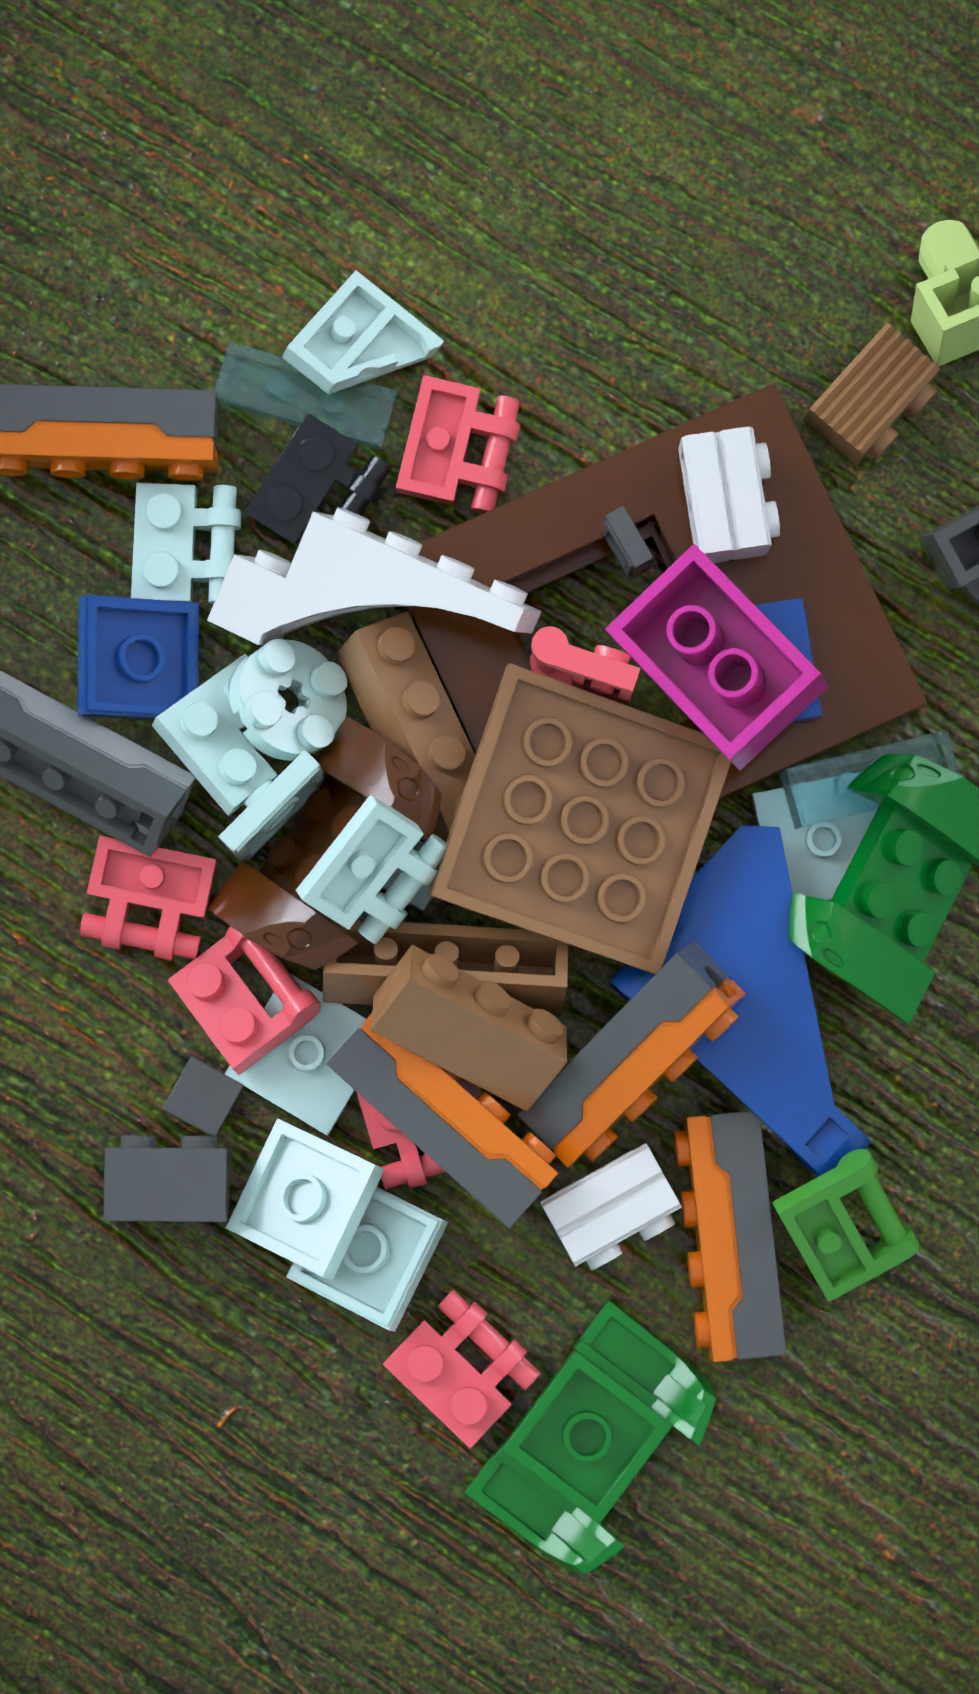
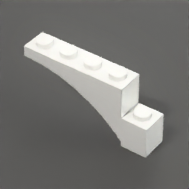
[207,507,541,645]

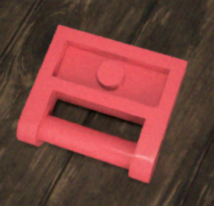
[530,626,641,706]
[168,926,321,1075]

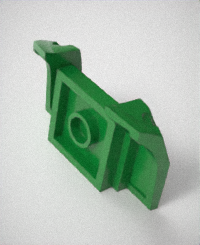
[789,754,979,1024]
[464,1299,716,1575]

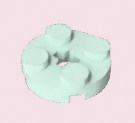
[229,638,347,761]

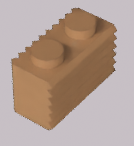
[804,323,940,466]

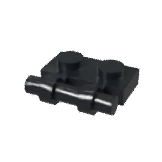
[245,412,392,544]

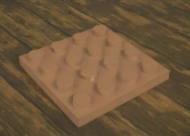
[428,663,731,975]

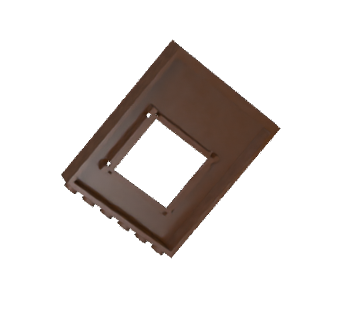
[394,383,927,803]

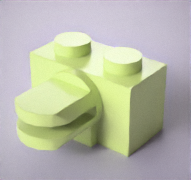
[911,220,979,366]

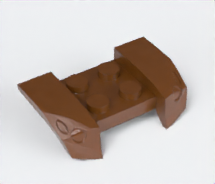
[207,716,442,970]

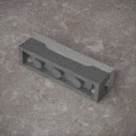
[0,670,196,857]

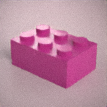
[605,544,829,771]

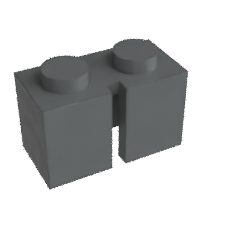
[103,1135,232,1222]

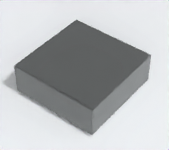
[601,506,653,579]
[162,1056,245,1136]

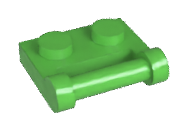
[772,1149,920,1303]

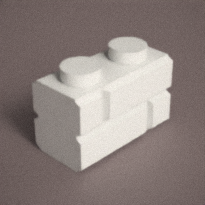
[678,426,780,563]
[539,1143,682,1271]

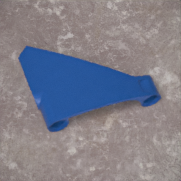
[609,825,871,1177]

